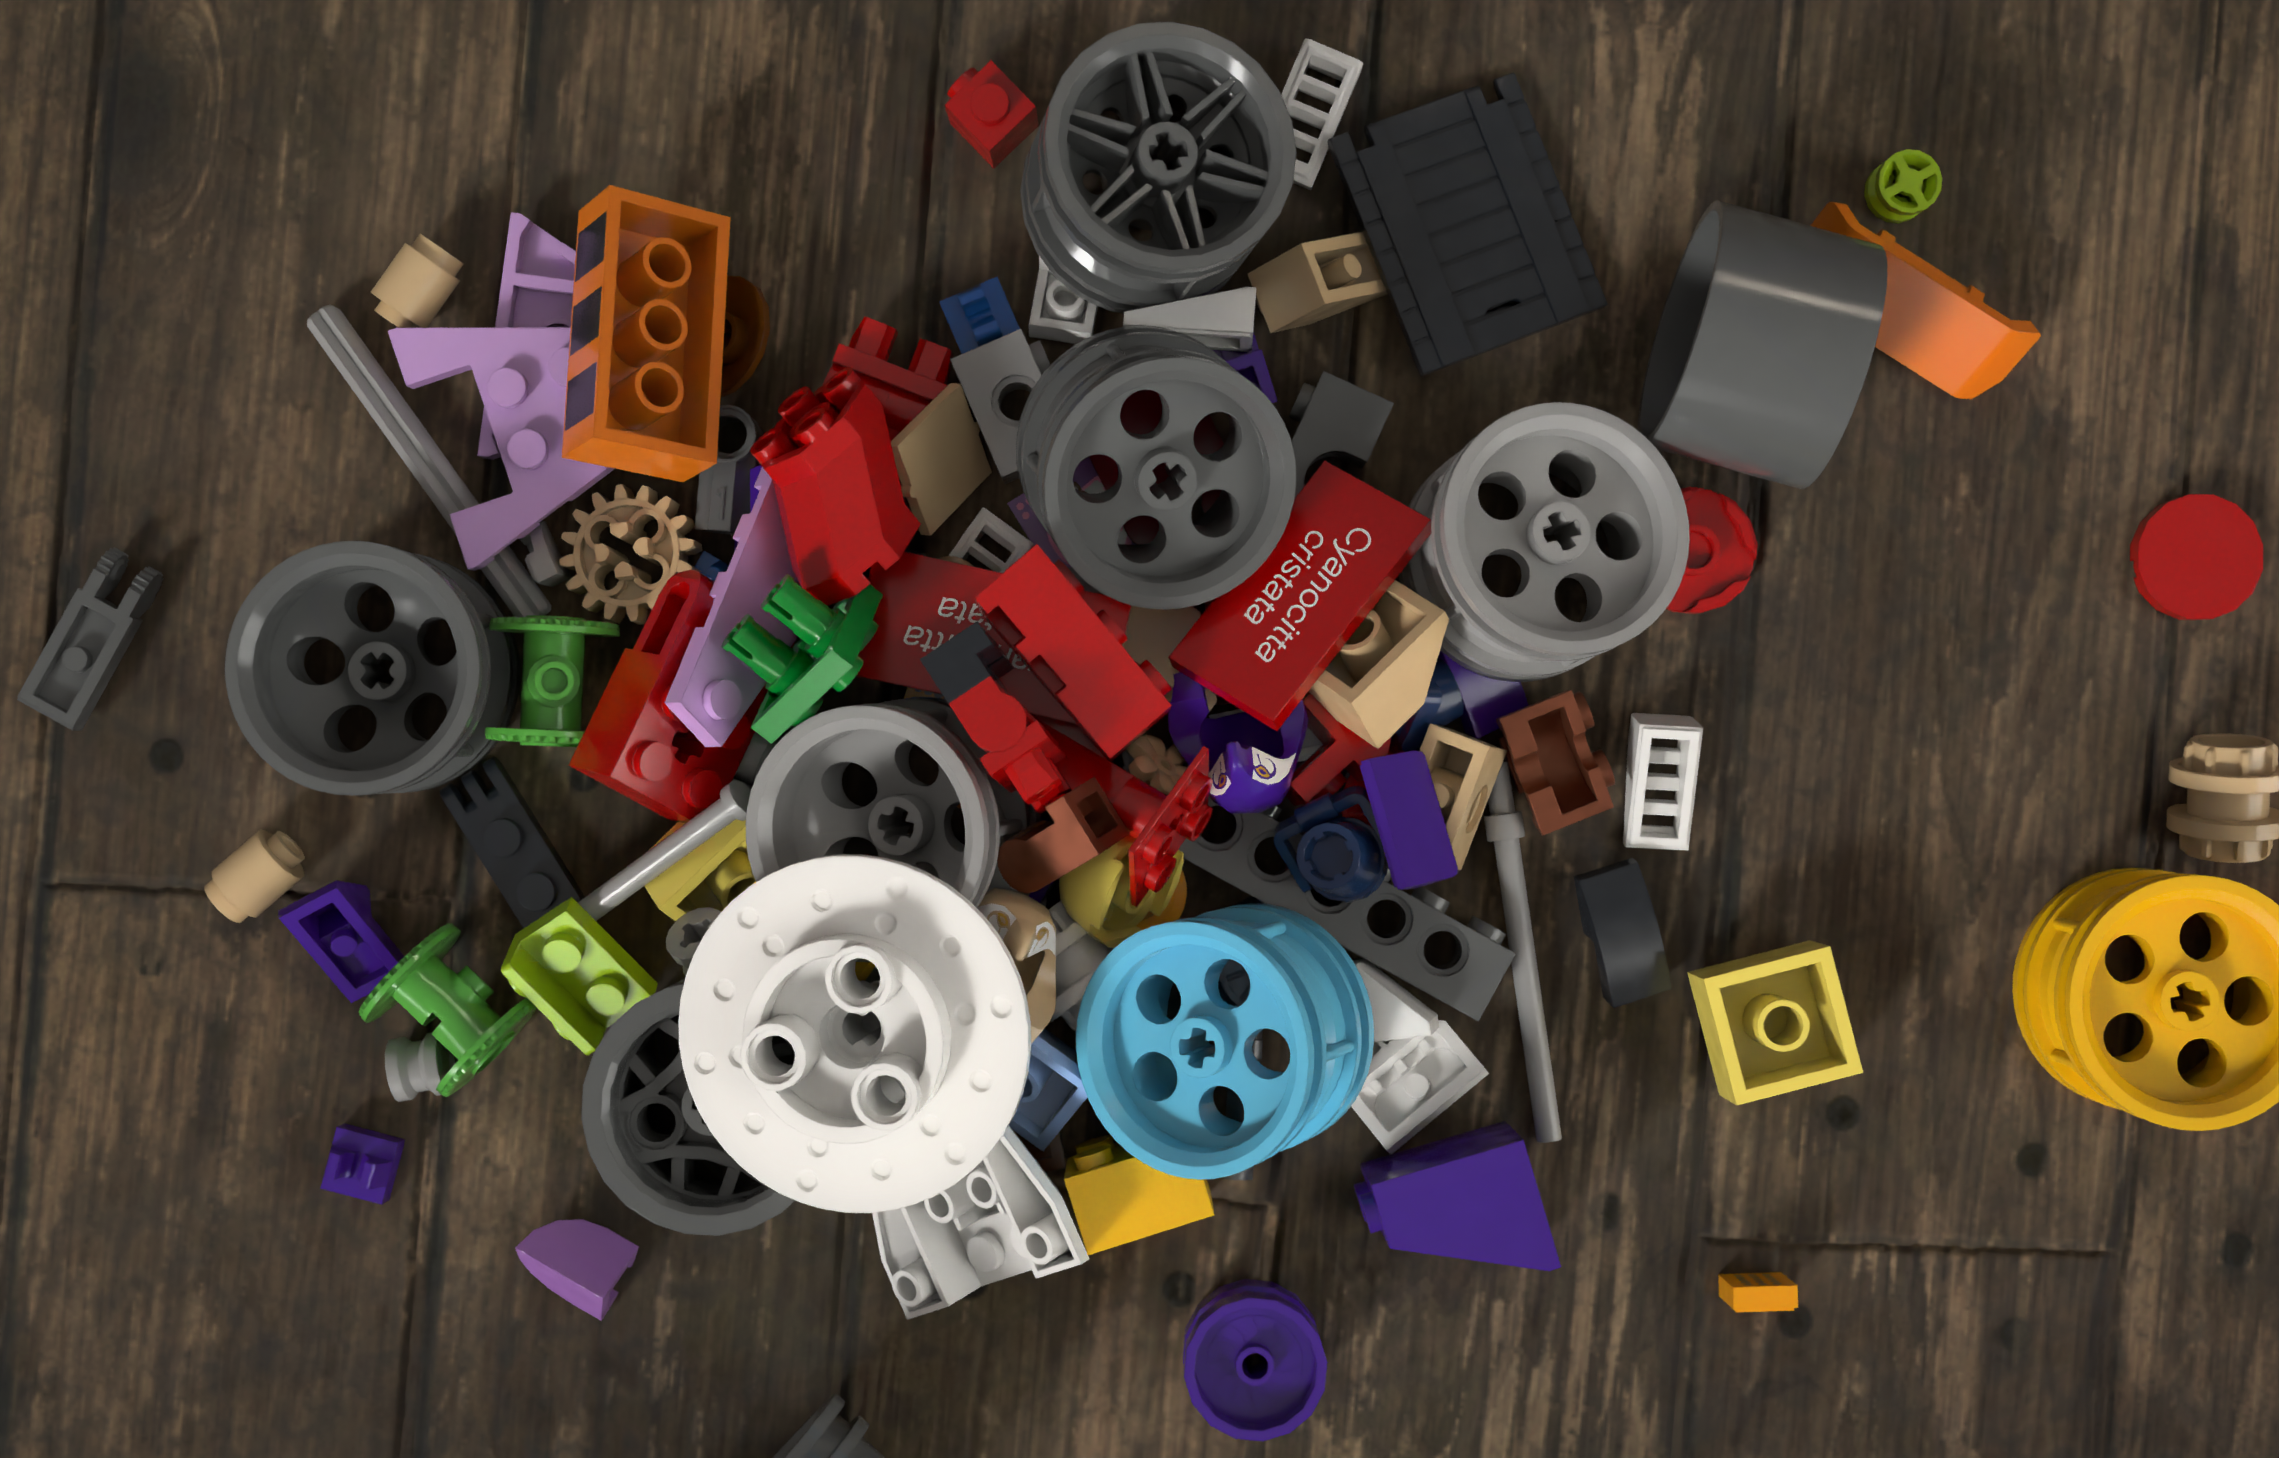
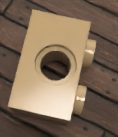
[1420,723,1507,870]

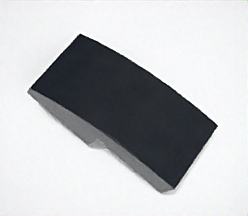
[1574,858,1672,1008]

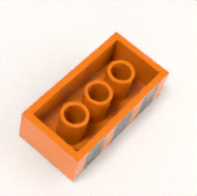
[562,185,731,482]

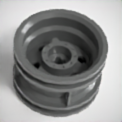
[1020,22,1297,314]

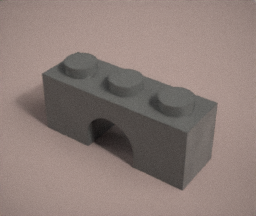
[1289,371,1394,497]

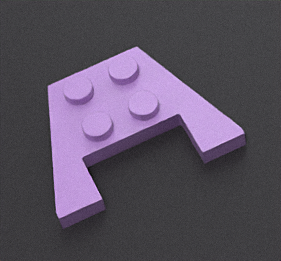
[388,327,615,571]

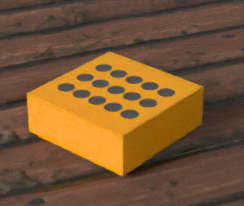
[1718,1272,1798,1312]

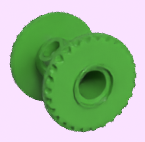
[484,615,620,747]
[358,924,537,1097]

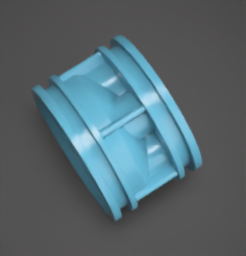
[1076,903,1374,1180]

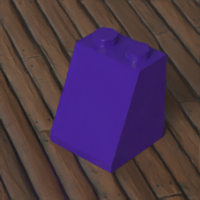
[1354,1121,1561,1271]

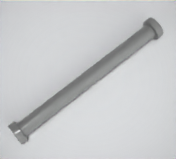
[578,780,751,921]

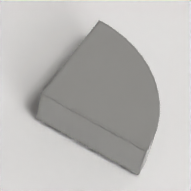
[521,521,572,587]

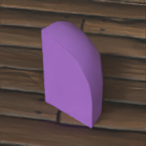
[515,1219,639,1321]

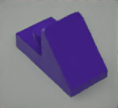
[278,880,404,1003]

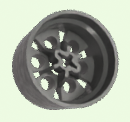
[1637,200,1887,489]

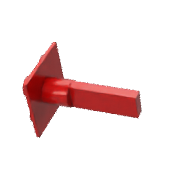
[1033,716,1213,907]

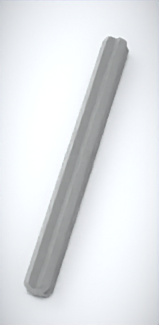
[307,304,551,617]

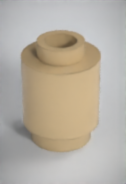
[371,234,464,328]
[204,830,305,923]

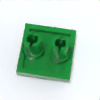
[721,574,883,744]

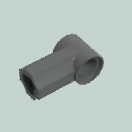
[695,405,764,535]

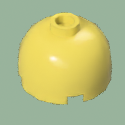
[1059,835,1184,948]

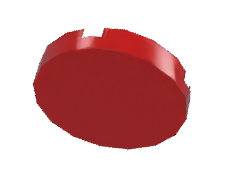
[1666,487,1758,614]
[2130,494,2263,620]

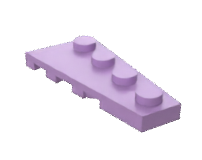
[664,467,802,747]

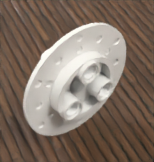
[678,854,1031,1213]

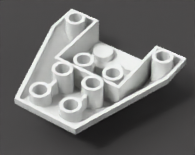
[872,1075,1089,1320]

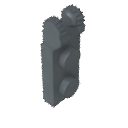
[17,547,164,731]

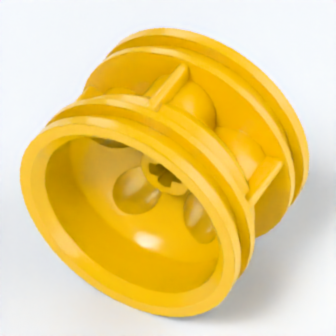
[2012,868,2279,1131]

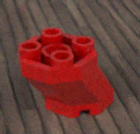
[750,366,921,606]

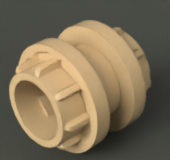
[2166,734,2279,863]

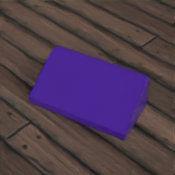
[1360,751,1458,890]

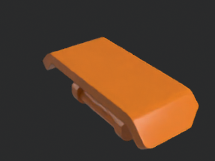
[1810,202,2041,399]

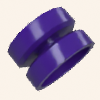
[1183,1279,1327,1441]

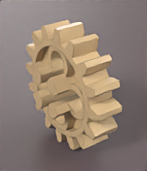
[559,484,702,625]

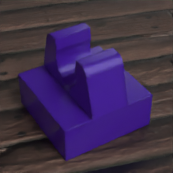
[320,1123,405,1205]

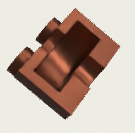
[1496,690,1615,836]

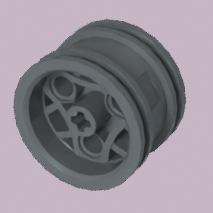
[581,979,795,1236]

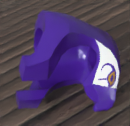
[1168,672,1309,813]

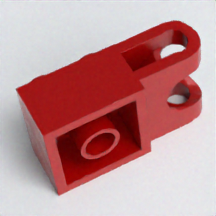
[569,570,794,823]

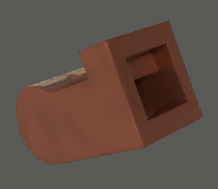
[997,776,1130,893]

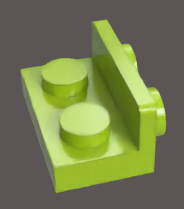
[501,897,658,1055]

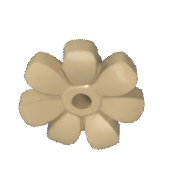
[1126,734,1188,795]

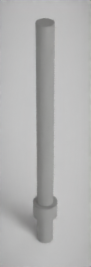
[1484,761,1562,1143]

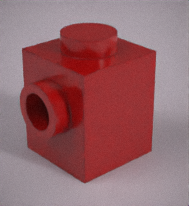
[945,60,1039,169]

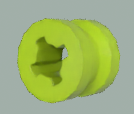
[1864,149,1942,224]

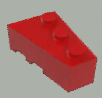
[974,544,1172,762]

